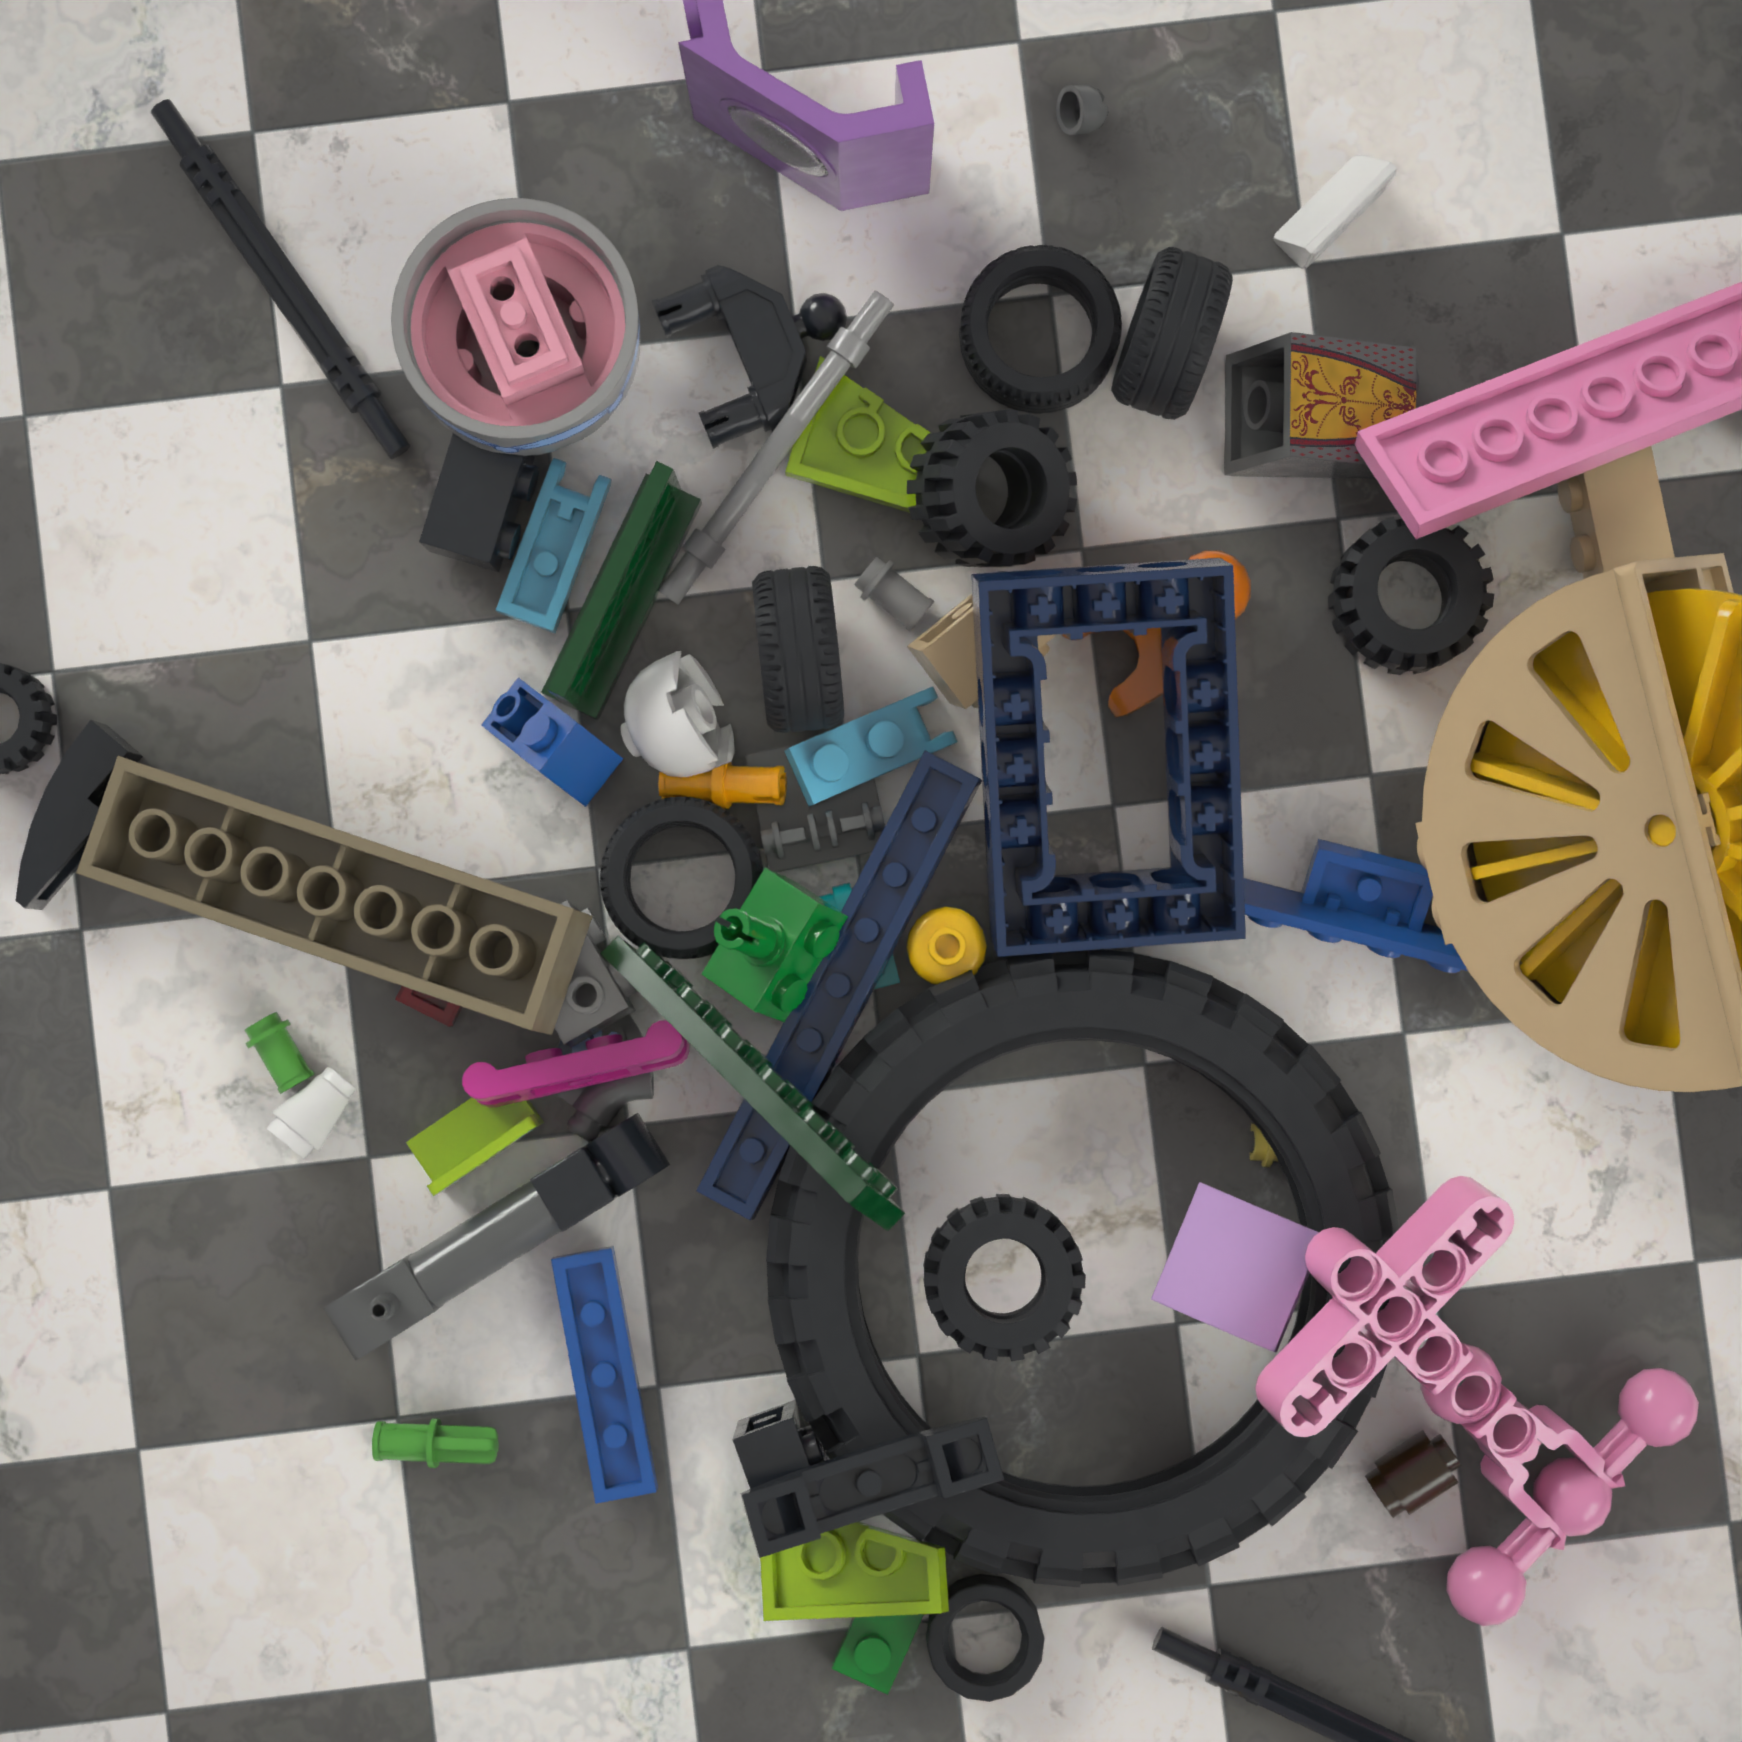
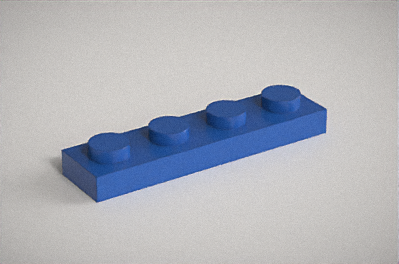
[551,1246,658,1504]

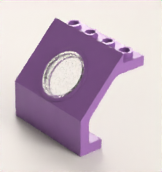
[678,0,934,211]

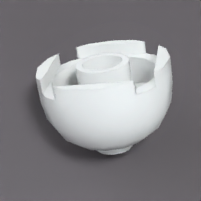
[621,651,735,777]

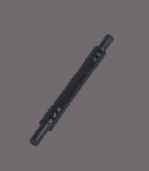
[151,99,410,459]
[1152,1627,1416,1742]

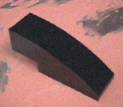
[15,720,143,910]

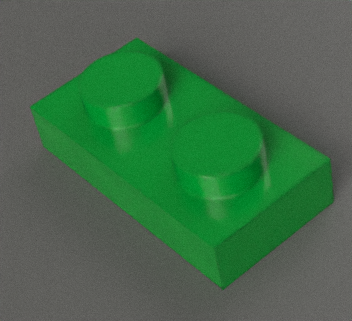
[832,1614,924,1695]

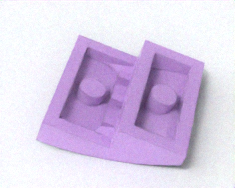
[1151,1182,1319,1352]

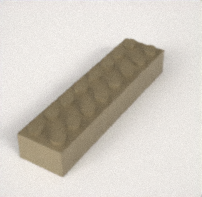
[76,756,593,1035]

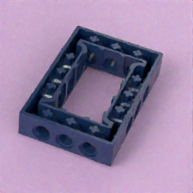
[971,558,1246,957]

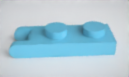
[496,458,612,634]
[784,686,958,807]

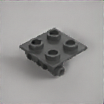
[745,743,885,873]

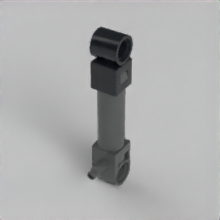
[323,1113,670,1361]

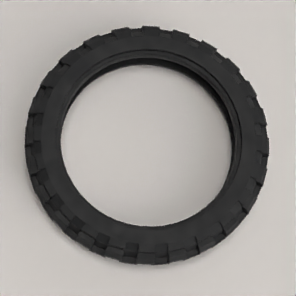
[766,949,1399,1588]

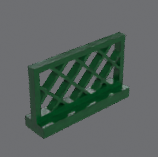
[541,461,702,720]

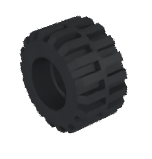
[907,409,1077,568]
[1328,516,1494,675]
[923,1194,1086,1361]

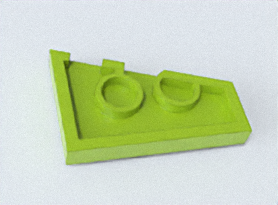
[785,356,930,513]
[760,1522,949,1621]

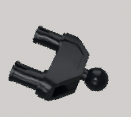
[652,265,847,449]

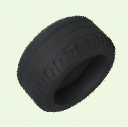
[959,245,1122,414]
[1111,247,1233,420]
[752,566,844,733]
[600,797,763,959]

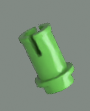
[244,1012,315,1094]

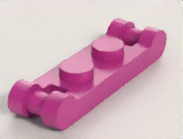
[462,1020,690,1108]

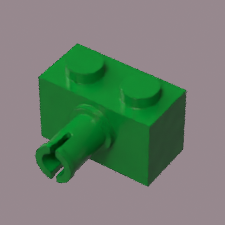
[701,868,848,1022]

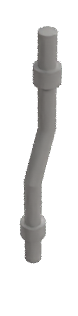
[658,291,894,605]

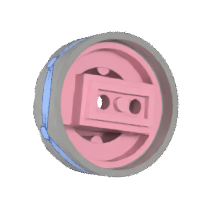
[391,198,641,456]

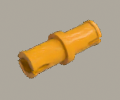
[658,762,787,809]

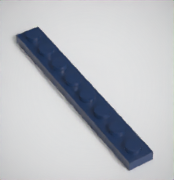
[696,750,982,1220]

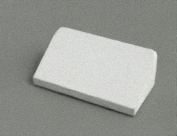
[1273,155,1397,269]

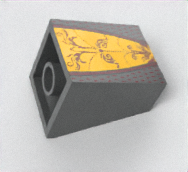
[1224,332,1419,479]

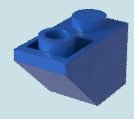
[481,677,623,807]

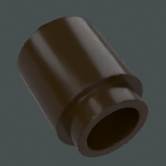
[1365,1430,1462,1518]

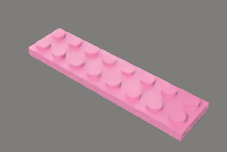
[1355,282,1742,539]

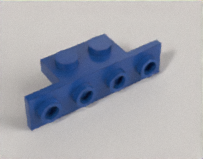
[1244,839,1468,973]

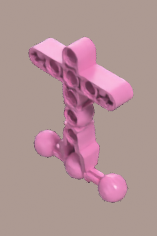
[1255,1176,1699,1626]

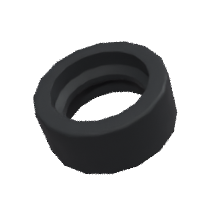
[926,1574,1045,1702]

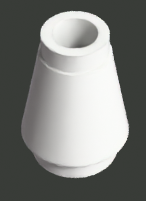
[267,1066,356,1159]

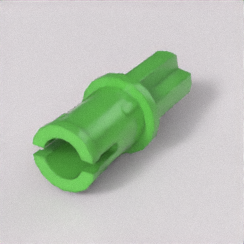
[372,1418,499,1468]

